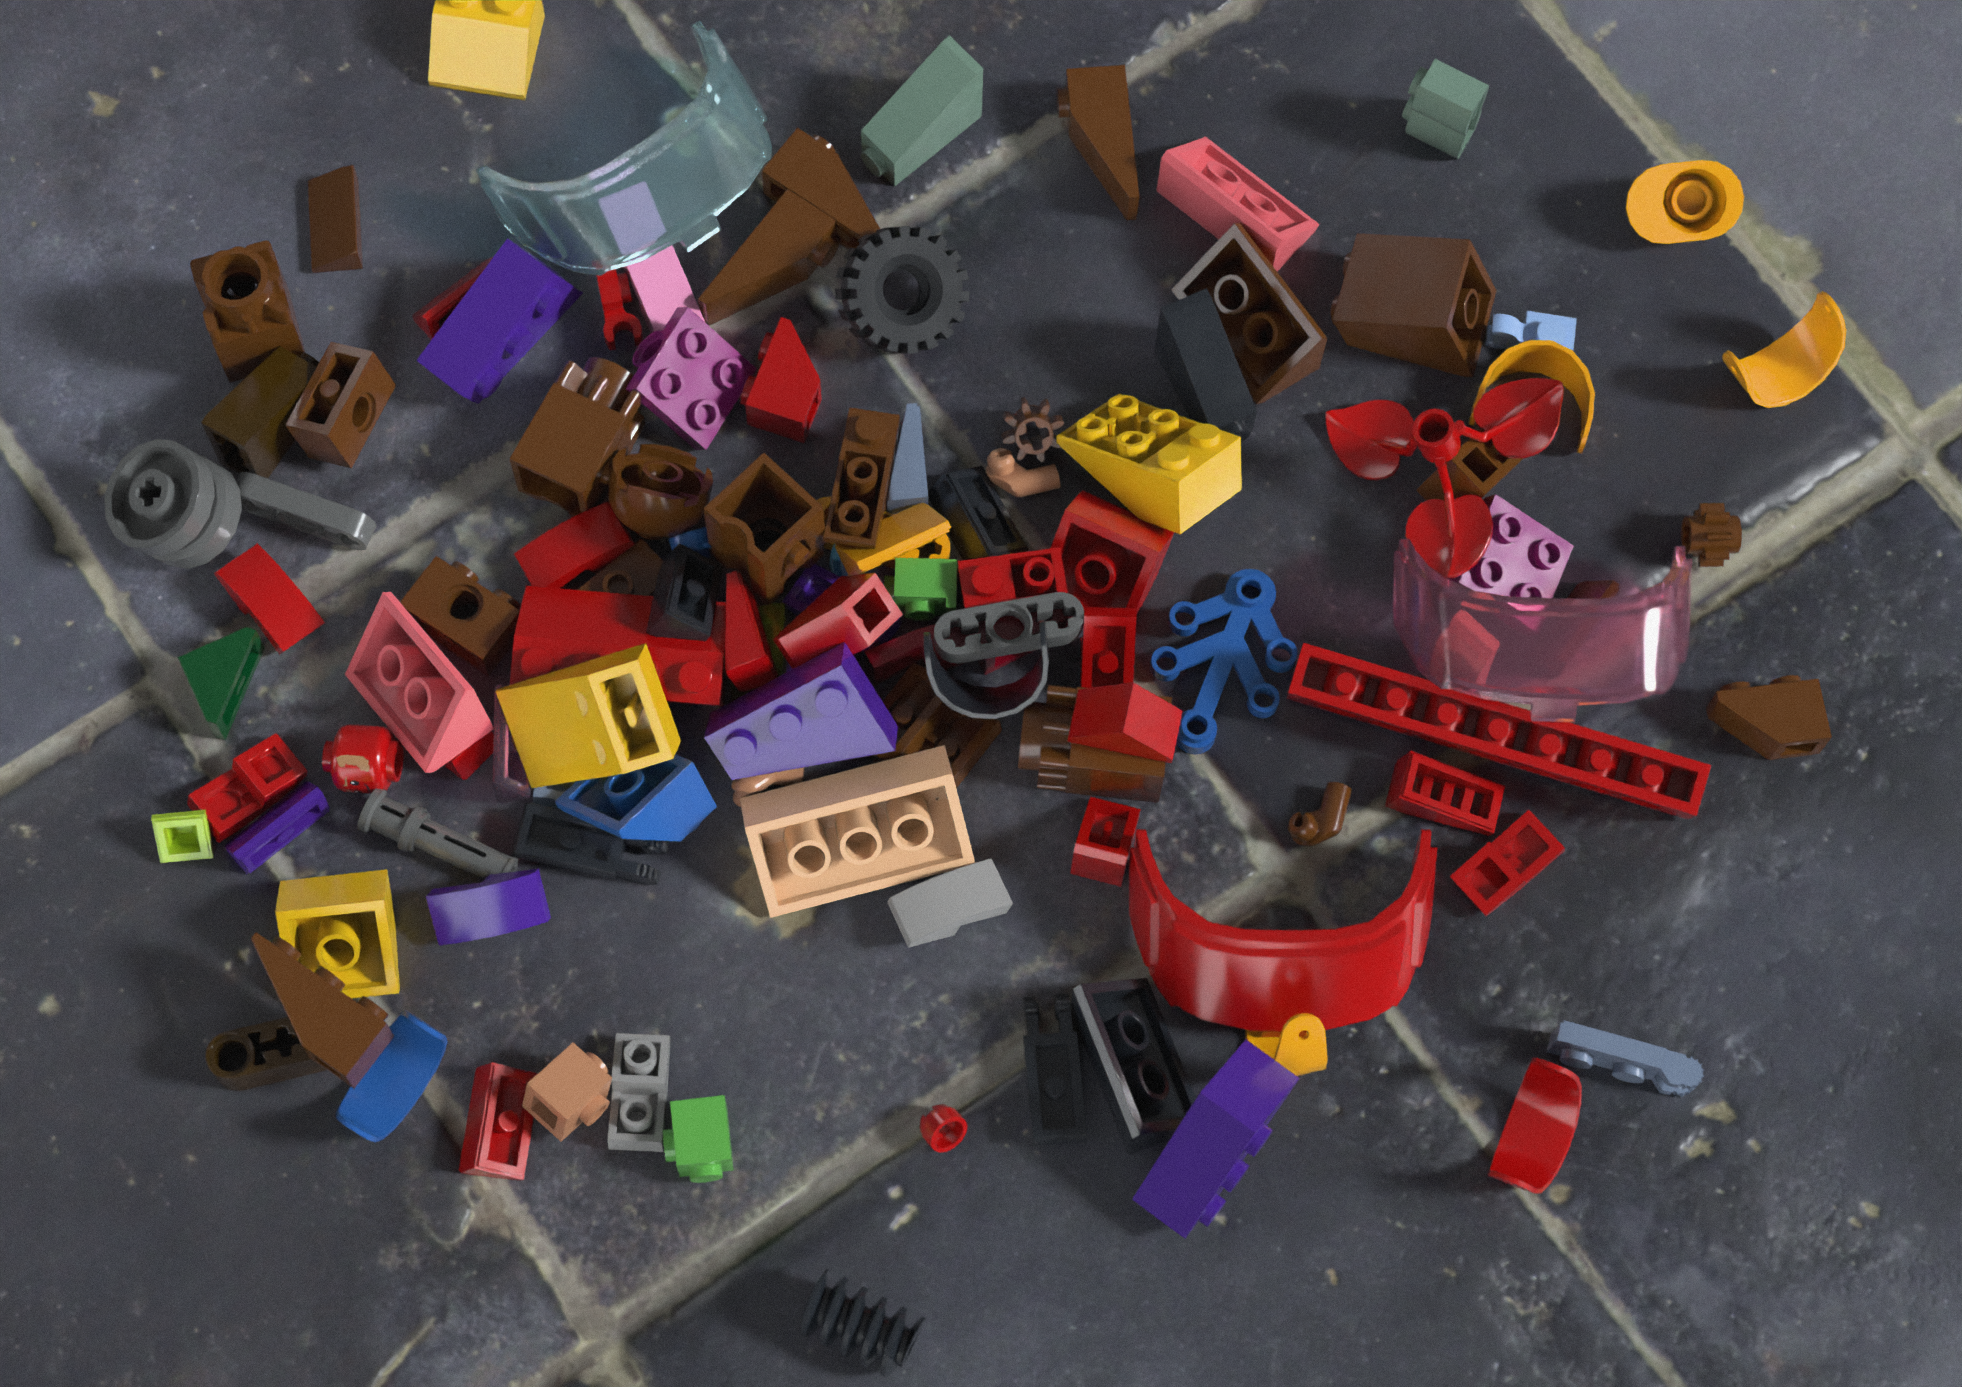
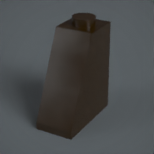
[201,346,319,479]

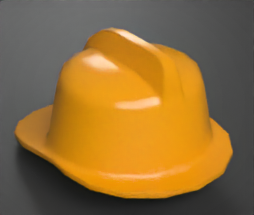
[1626,160,1744,244]

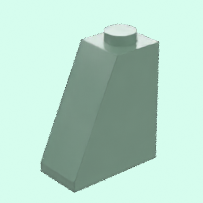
[861,36,983,187]

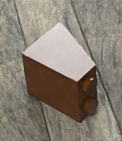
[1331,233,1497,377]

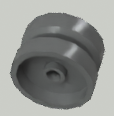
[104,439,242,569]

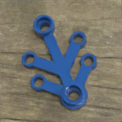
[1150,569,1297,755]

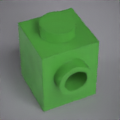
[663,1095,734,1183]

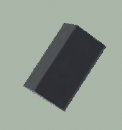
[1070,978,1196,1155]

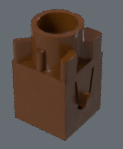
[190,240,306,383]
[509,357,646,517]
[704,453,826,606]
[1018,685,1172,803]

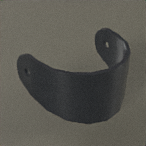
[923,620,1049,719]

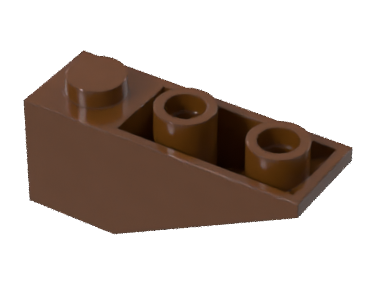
[823,407,900,549]
[251,932,394,1089]

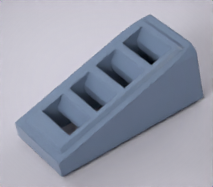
[887,403,928,514]

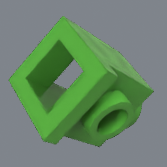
[884,558,957,621]

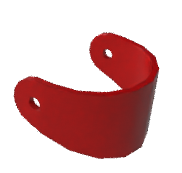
[1488,1057,1582,1194]

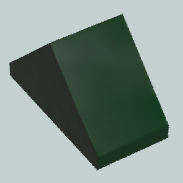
[177,627,265,740]

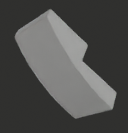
[887,858,1013,948]
[607,1033,670,1152]

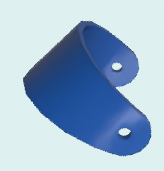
[335,1010,448,1142]

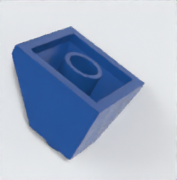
[555,754,717,841]

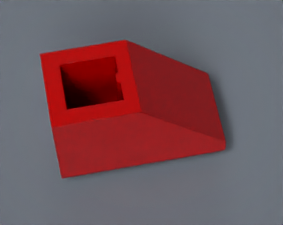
[740,317,822,443]
[957,547,1068,609]
[772,573,903,669]

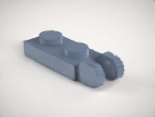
[1547,1020,1704,1097]

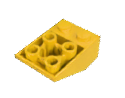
[1056,394,1242,534]
[495,643,681,788]

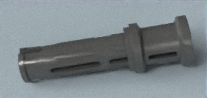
[357,789,518,880]

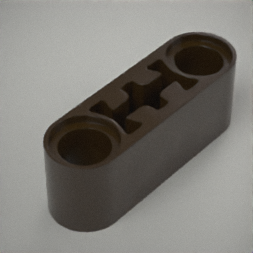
[205,1017,327,1091]

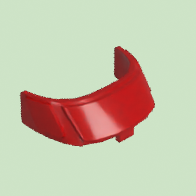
[1129,829,1438,1037]

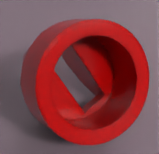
[919,1104,967,1153]

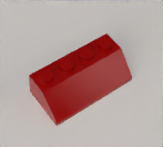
[510,586,727,707]

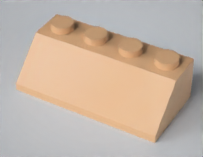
[740,745,975,918]

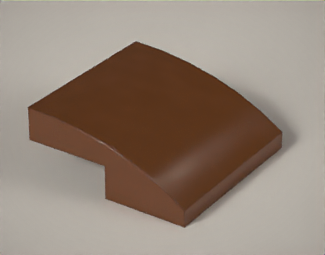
[867,662,1003,801]

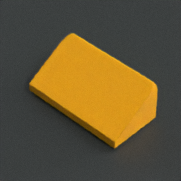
[835,503,951,575]

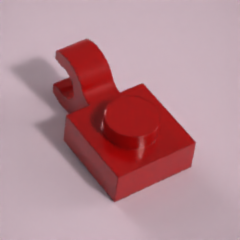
[593,256,643,351]

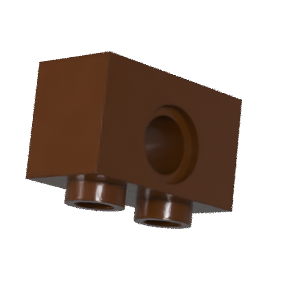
[285,342,396,469]
[400,556,521,677]

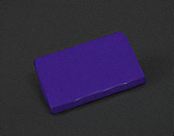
[225,781,330,874]

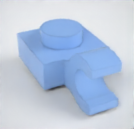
[1485,311,1577,351]

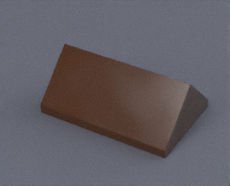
[1171,223,1327,404]

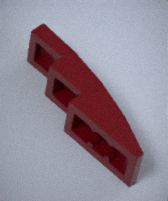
[865,609,1073,686]

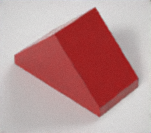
[1067,682,1183,763]
[1070,796,1141,887]

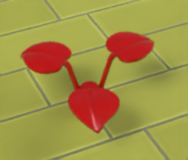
[1325,378,1564,578]

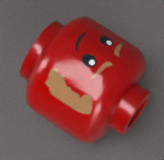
[322,724,404,794]

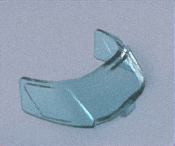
[476,21,772,276]

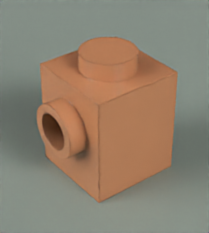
[522,1042,612,1142]

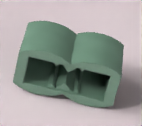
[1401,59,1489,159]

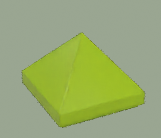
[151,810,214,863]

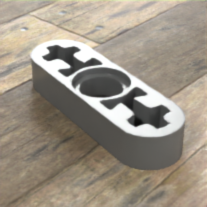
[236,472,376,550]
[934,592,1084,664]

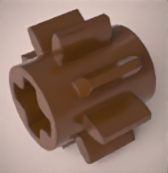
[1001,397,1064,462]
[1681,503,1742,567]

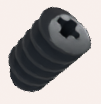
[800,1268,926,1378]

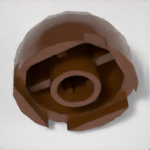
[608,444,713,540]

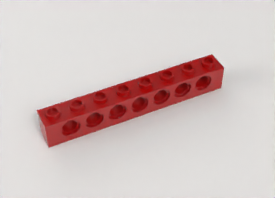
[1286,642,1712,820]

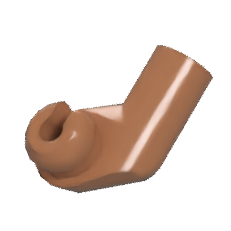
[986,448,1060,497]
[731,767,805,807]

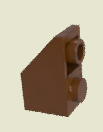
[1706,675,1832,760]

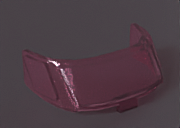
[1393,539,1692,722]

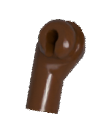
[1288,782,1352,847]

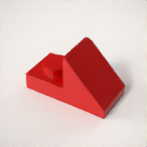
[1080,607,1137,688]

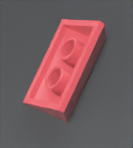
[1157,137,1320,272]
[345,592,494,773]

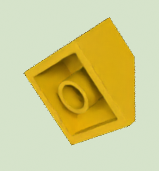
[428,0,545,100]
[275,869,400,999]

